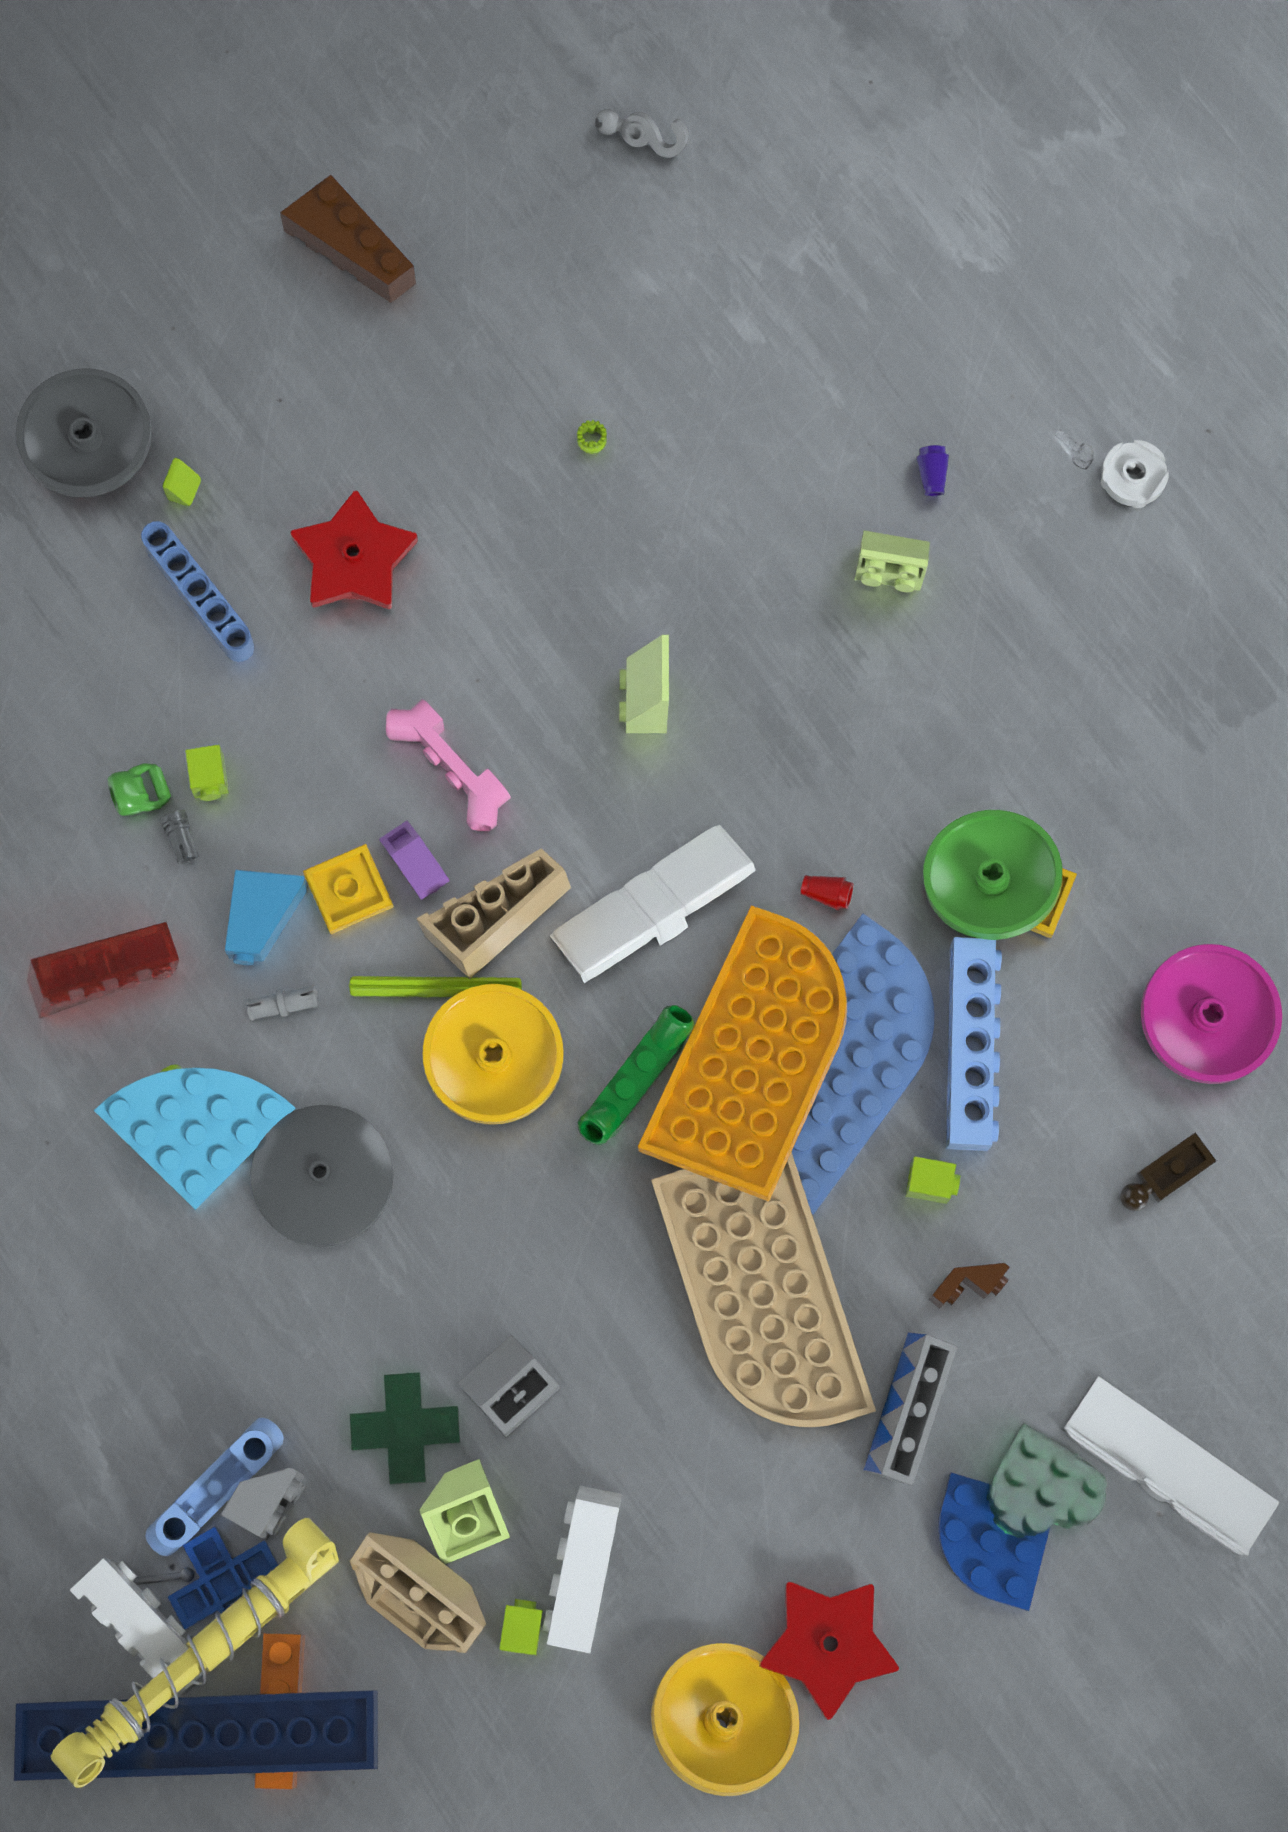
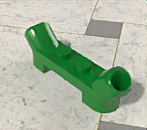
[578,1005,694,1145]

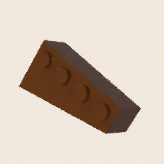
[280,175,416,303]

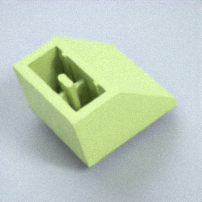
[854,530,930,592]

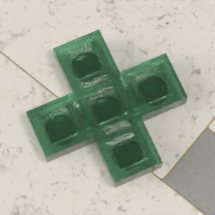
[350,1372,460,1485]

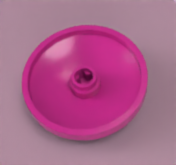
[1141,944,1282,1084]

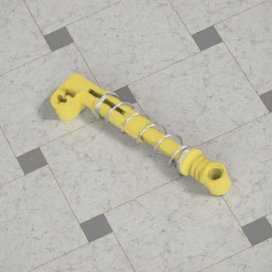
[51,1518,339,1788]

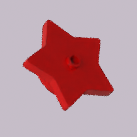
[290,491,418,610]
[759,1582,899,1720]

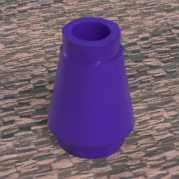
[916,445,949,496]

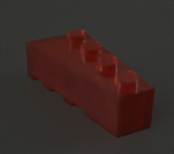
[27,922,179,1019]

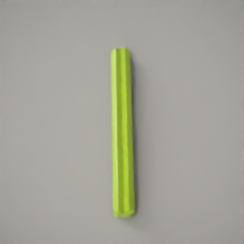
[349,976,522,997]

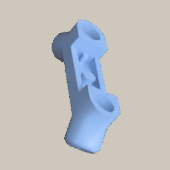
[145,1418,284,1556]

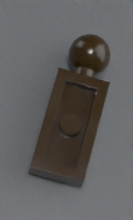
[1120,1132,1216,1211]

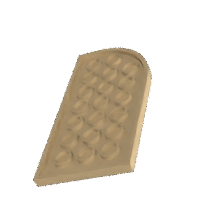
[651,1152,876,1427]

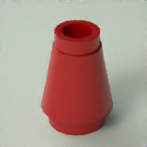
[801,875,854,911]

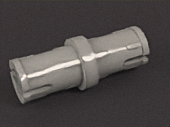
[246,985,319,1021]

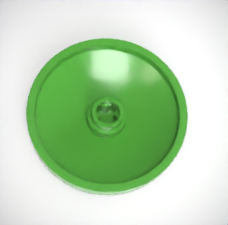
[923,810,1062,940]

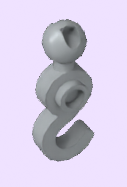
[595,109,689,158]

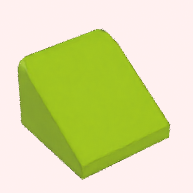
[162,458,201,506]

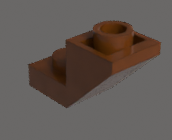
[929,1263,1010,1309]

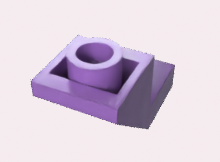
[379,820,450,900]

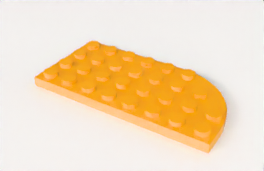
[638,905,847,1201]

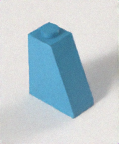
[225,870,308,966]

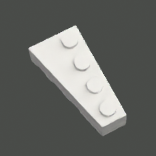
[542,1486,622,1653]
[70,1558,209,1698]

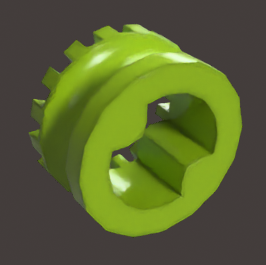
[577,420,607,454]

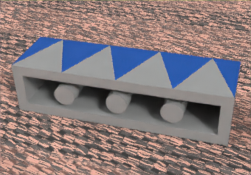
[864,1332,957,1486]

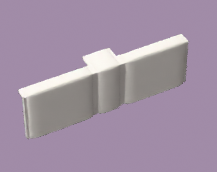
[549,825,756,983]
[1063,1376,1280,1557]

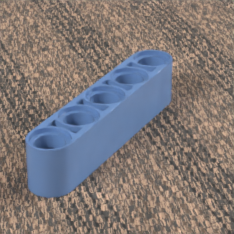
[141,521,254,662]

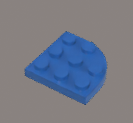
[938,1472,1056,1611]

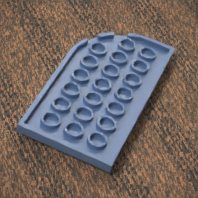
[792,913,935,1216]

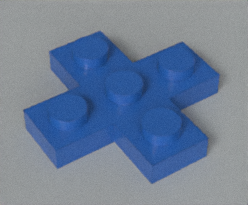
[168,1527,279,1630]

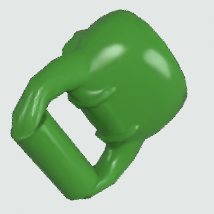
[107,763,171,816]

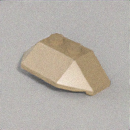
[349,1532,486,1653]

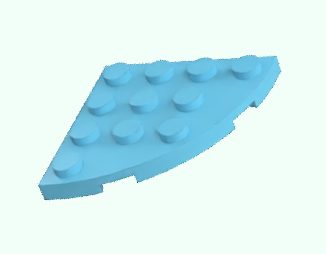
[93,1068,296,1210]

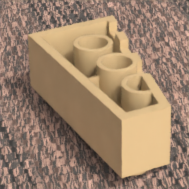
[416,848,571,979]

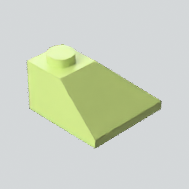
[419,1459,510,1564]

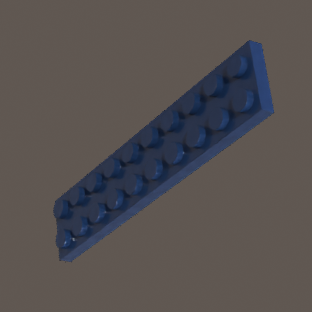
[14,1690,378,1781]

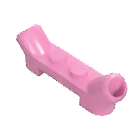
[386,699,511,831]

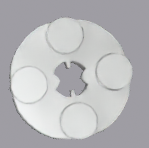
[1100,440,1169,508]

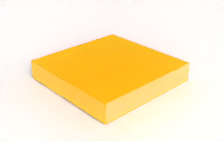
[303,844,394,935]

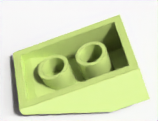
[619,635,669,733]

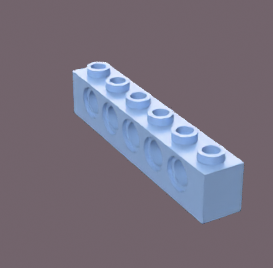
[946,937,1002,1151]

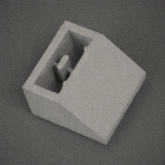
[458,1335,559,1437]
[221,1468,305,1540]

